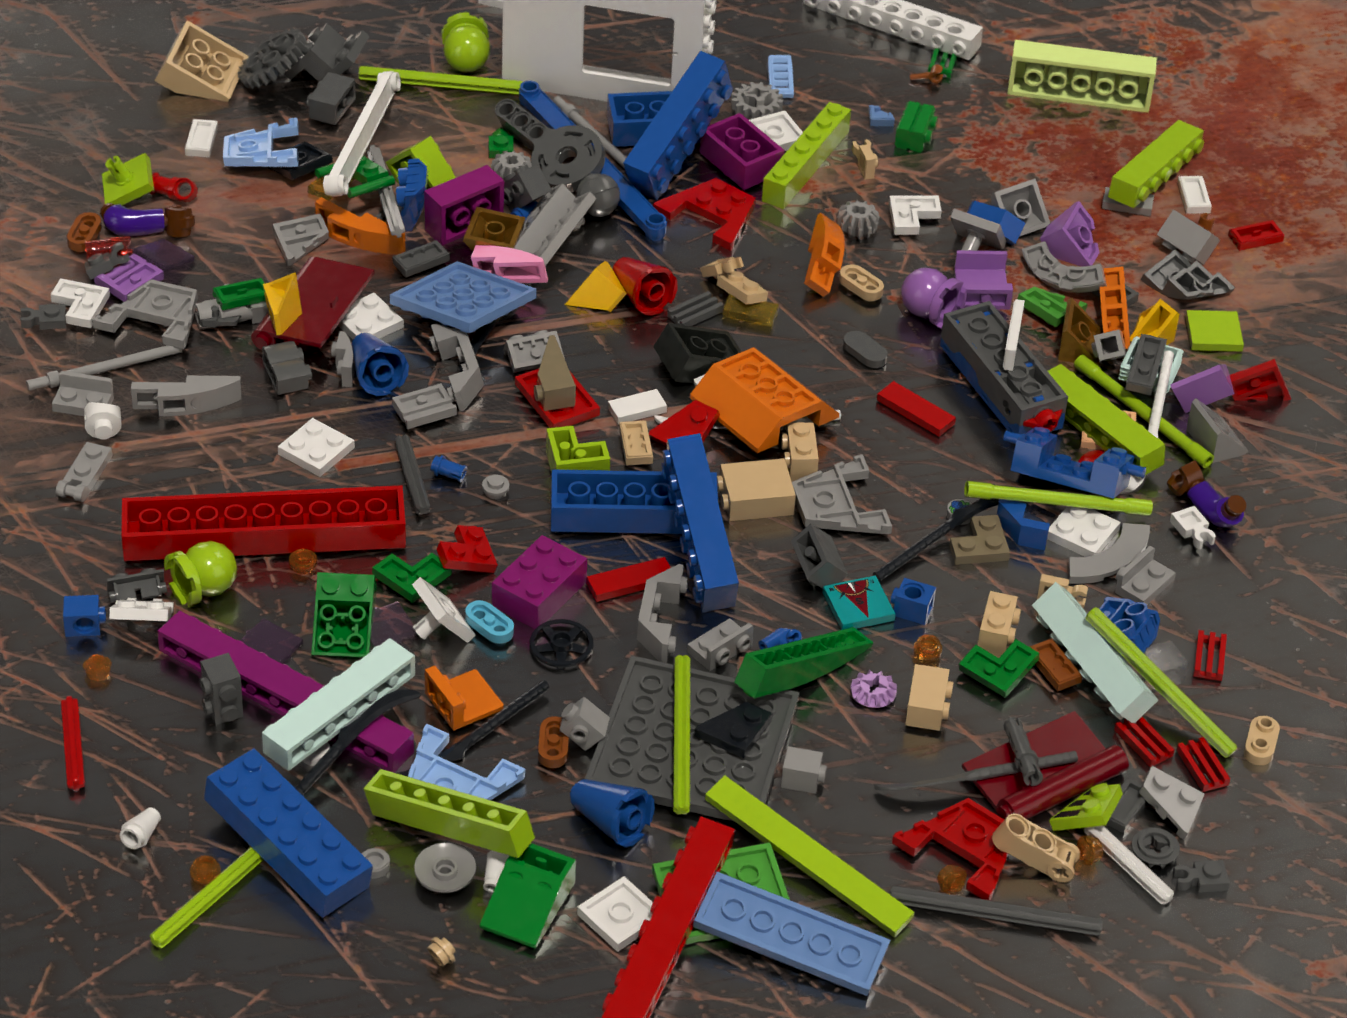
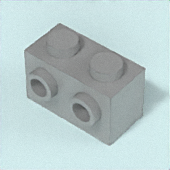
[1157,209,1220,265]

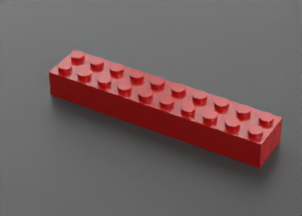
[121,485,406,561]

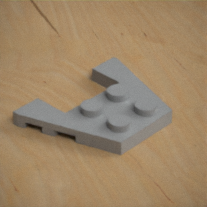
[92,279,198,349]
[792,454,892,534]

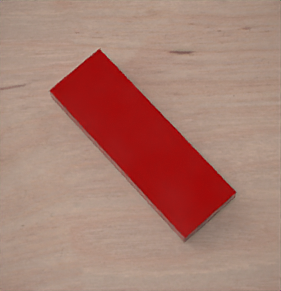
[877,381,956,437]
[586,557,671,602]

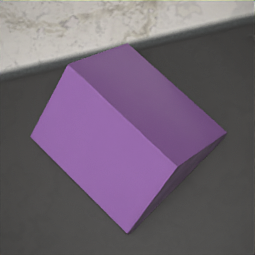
[1170,364,1234,413]

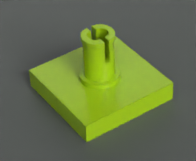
[102,153,154,205]

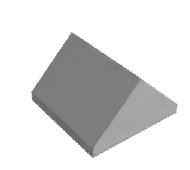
[991,179,1050,236]
[1186,398,1248,463]

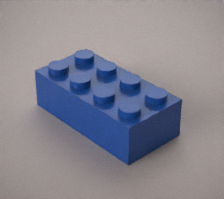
[607,91,710,147]

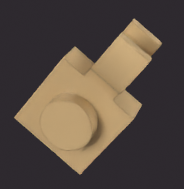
[852,139,878,180]

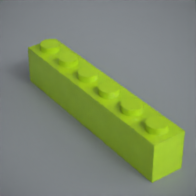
[762,102,851,210]
[1108,120,1204,208]
[1048,364,1165,478]
[363,769,535,858]

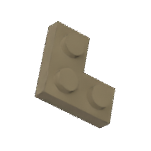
[949,515,1010,565]

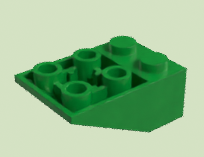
[311,572,377,658]
[479,843,576,949]

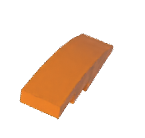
[1099,266,1130,351]

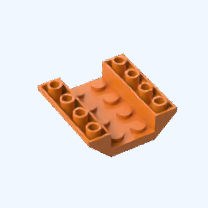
[690,347,840,453]

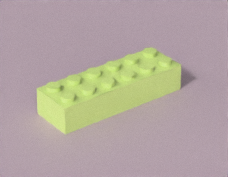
[1007,40,1157,113]

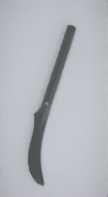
[874,751,1078,791]

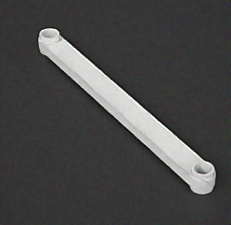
[323,71,401,197]

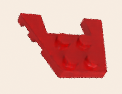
[653,178,756,251]
[892,798,1009,900]

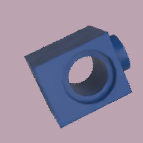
[890,578,936,625]
[63,595,106,637]

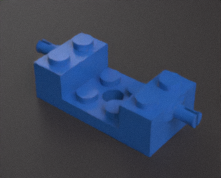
[1003,427,1146,499]

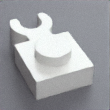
[1170,506,1216,549]

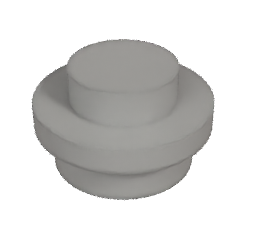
[482,474,509,500]

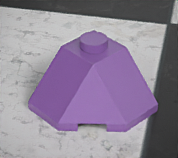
[1040,201,1099,267]

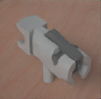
[195,284,268,330]

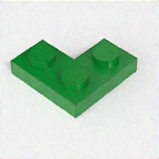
[372,553,452,603]
[959,639,1039,698]

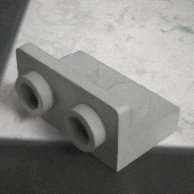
[503,330,565,373]
[52,371,114,416]
[1115,546,1176,605]
[687,618,754,671]

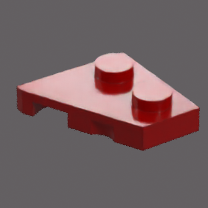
[1230,359,1291,401]

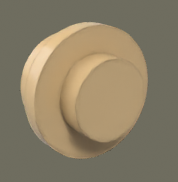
[427,937,456,967]

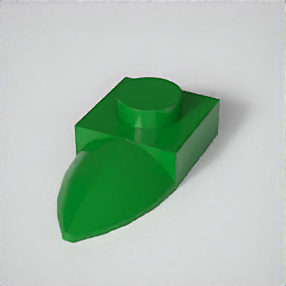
[489,127,514,158]

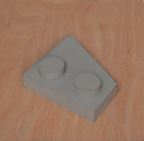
[272,214,329,266]
[1139,766,1205,840]

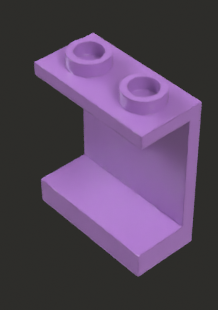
[954,250,1013,310]

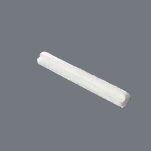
[1083,826,1174,905]

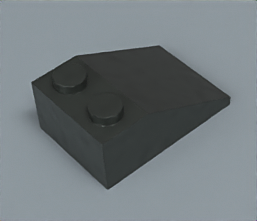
[653,323,742,383]

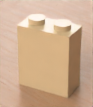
[717,458,796,521]

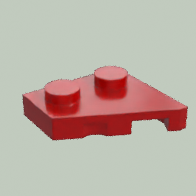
[649,400,720,446]

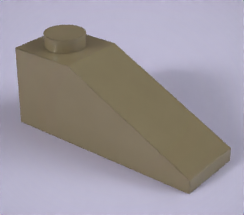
[534,335,576,411]

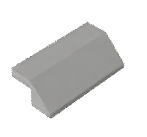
[514,183,597,266]

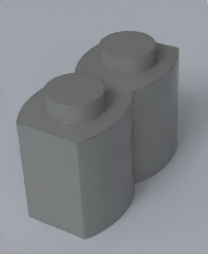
[262,341,312,395]

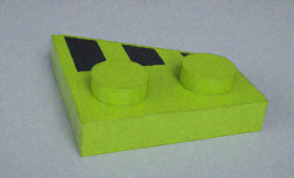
[1049,783,1123,831]

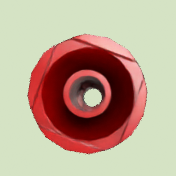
[612,257,678,316]

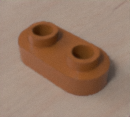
[67,212,102,252]
[538,716,569,768]

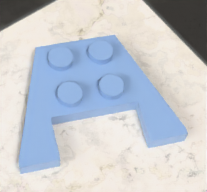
[223,117,299,167]
[408,724,526,800]

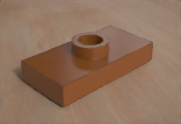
[1029,638,1083,692]

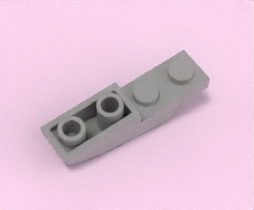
[131,375,242,417]

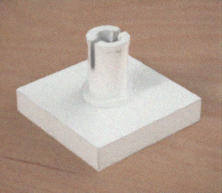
[412,577,476,643]

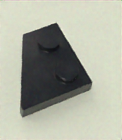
[694,702,772,758]

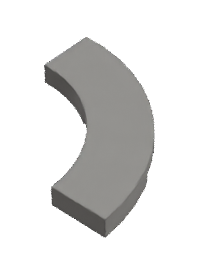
[1022,241,1107,293]
[1068,523,1150,584]

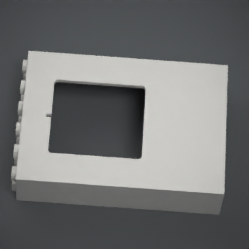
[502,0,716,102]

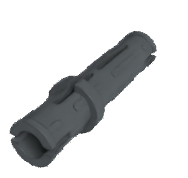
[1003,717,1043,786]

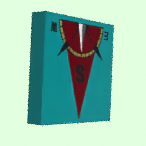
[823,575,895,630]

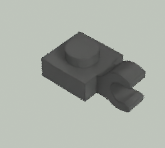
[85,242,130,280]

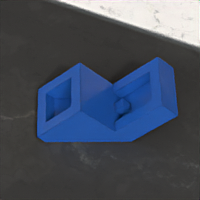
[967,201,1026,246]
[997,499,1050,551]

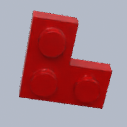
[436,525,498,573]

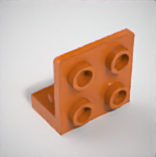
[425,665,504,731]

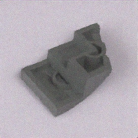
[1141,249,1235,300]

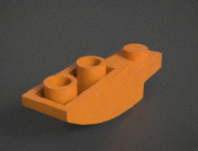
[315,197,406,255]
[804,212,845,297]

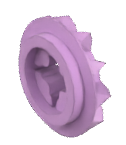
[851,669,897,708]

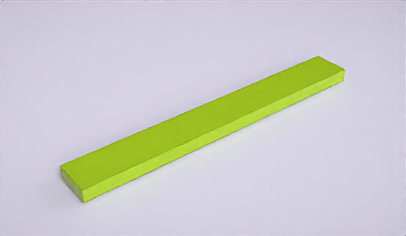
[705,775,914,938]

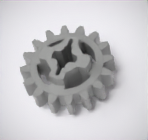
[731,82,783,119]

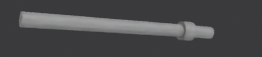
[553,96,627,169]
[26,345,182,391]

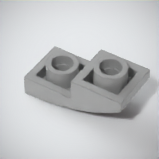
[331,331,354,387]

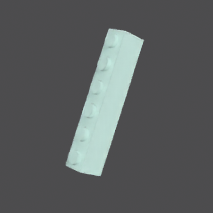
[1032,582,1158,723]
[262,638,415,771]

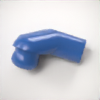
[758,628,802,649]

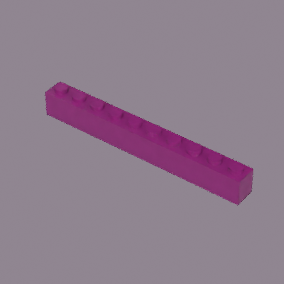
[158,610,414,773]

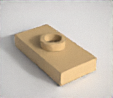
[619,420,653,465]

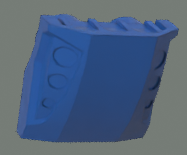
[396,159,428,231]
[1099,597,1160,653]

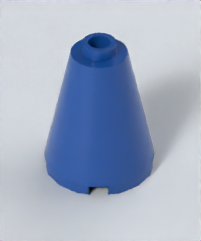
[351,333,409,396]
[570,779,655,847]

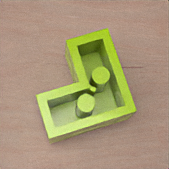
[385,136,456,189]
[546,426,610,473]

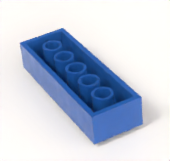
[623,51,733,201]
[661,433,739,613]
[551,469,718,534]
[204,748,373,918]

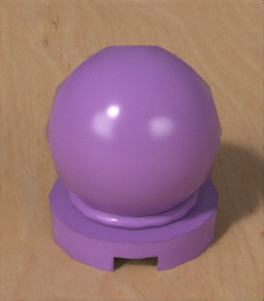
[901,268,967,329]

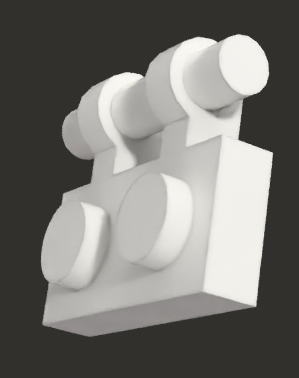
[109,598,174,621]

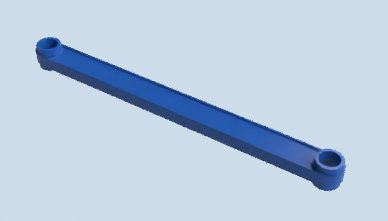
[519,81,667,240]

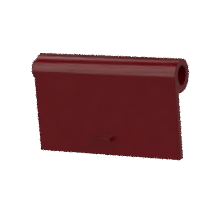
[251,257,375,350]
[962,711,1129,820]

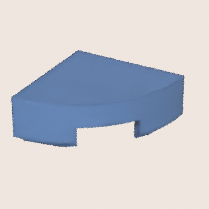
[868,105,895,126]

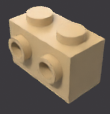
[781,422,819,482]
[978,591,1021,658]
[905,664,953,731]

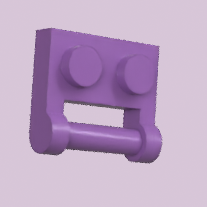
[94,253,164,302]

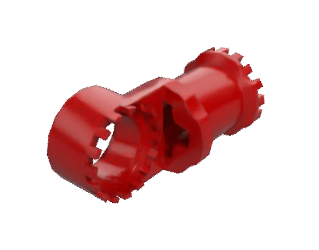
[149,172,198,202]

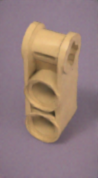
[992,814,1080,883]

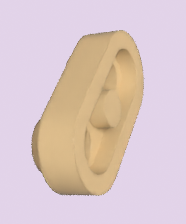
[839,264,884,302]
[1244,716,1280,765]

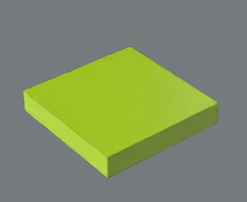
[1185,310,1244,352]

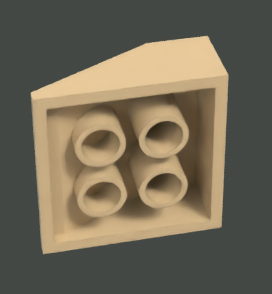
[155,21,249,102]

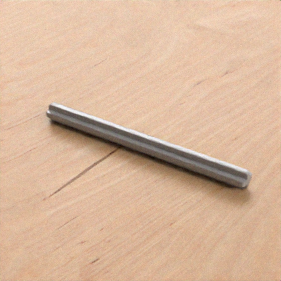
[366,145,405,238]

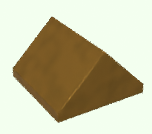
[463,207,525,251]
[1058,298,1103,364]

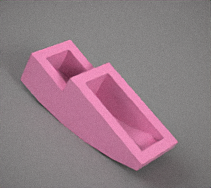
[471,245,548,283]

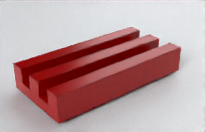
[1228,220,1285,251]
[1193,630,1227,681]
[1114,717,1175,767]
[1176,737,1230,792]

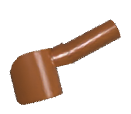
[910,64,943,83]
[1198,213,1215,232]

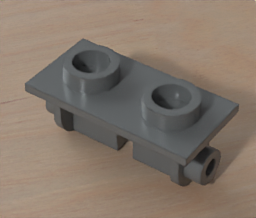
[107,568,167,603]

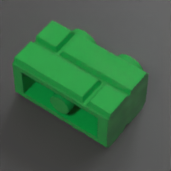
[895,101,938,153]

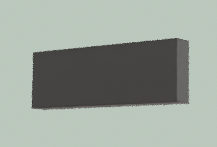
[1125,334,1167,395]

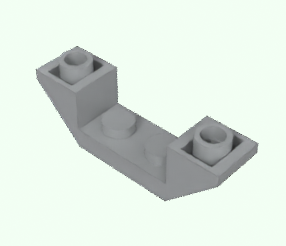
[429,324,484,412]
[637,564,688,663]

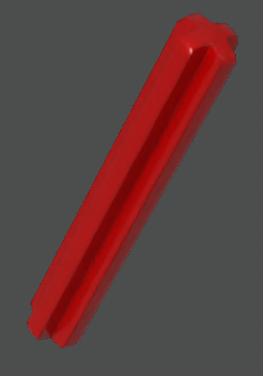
[61,696,85,792]

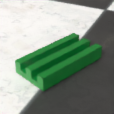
[928,48,957,78]
[213,278,265,310]

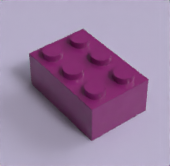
[700,113,785,190]
[424,165,504,246]
[492,535,588,629]

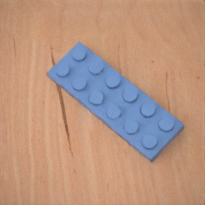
[693,872,890,996]

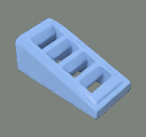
[767,55,794,98]

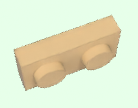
[717,271,768,305]

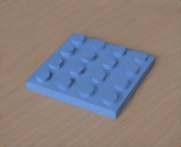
[390,261,536,333]

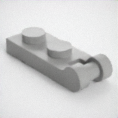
[56,442,113,502]

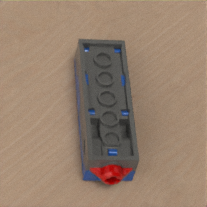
[940,301,1068,434]

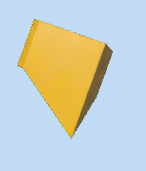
[564,261,627,312]
[263,272,302,335]
[1130,299,1180,345]

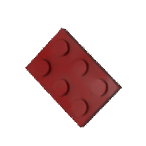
[515,368,600,428]

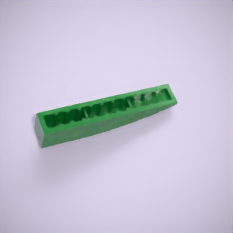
[734,627,874,698]

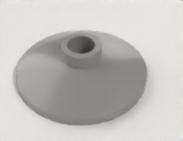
[414,843,476,893]

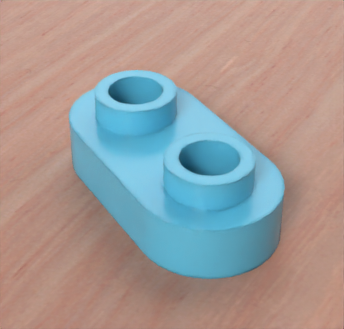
[465,600,514,644]

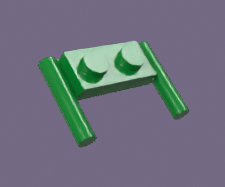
[315,156,395,198]

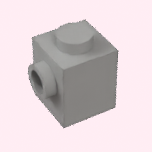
[1091,330,1127,363]
[560,697,610,751]
[781,746,827,794]

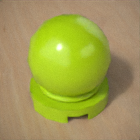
[441,12,491,72]
[164,541,237,607]

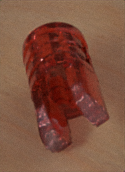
[85,236,134,261]

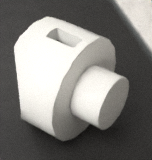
[84,402,121,439]

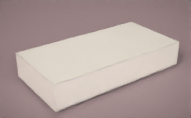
[185,119,218,158]
[1177,176,1212,214]
[608,389,667,425]

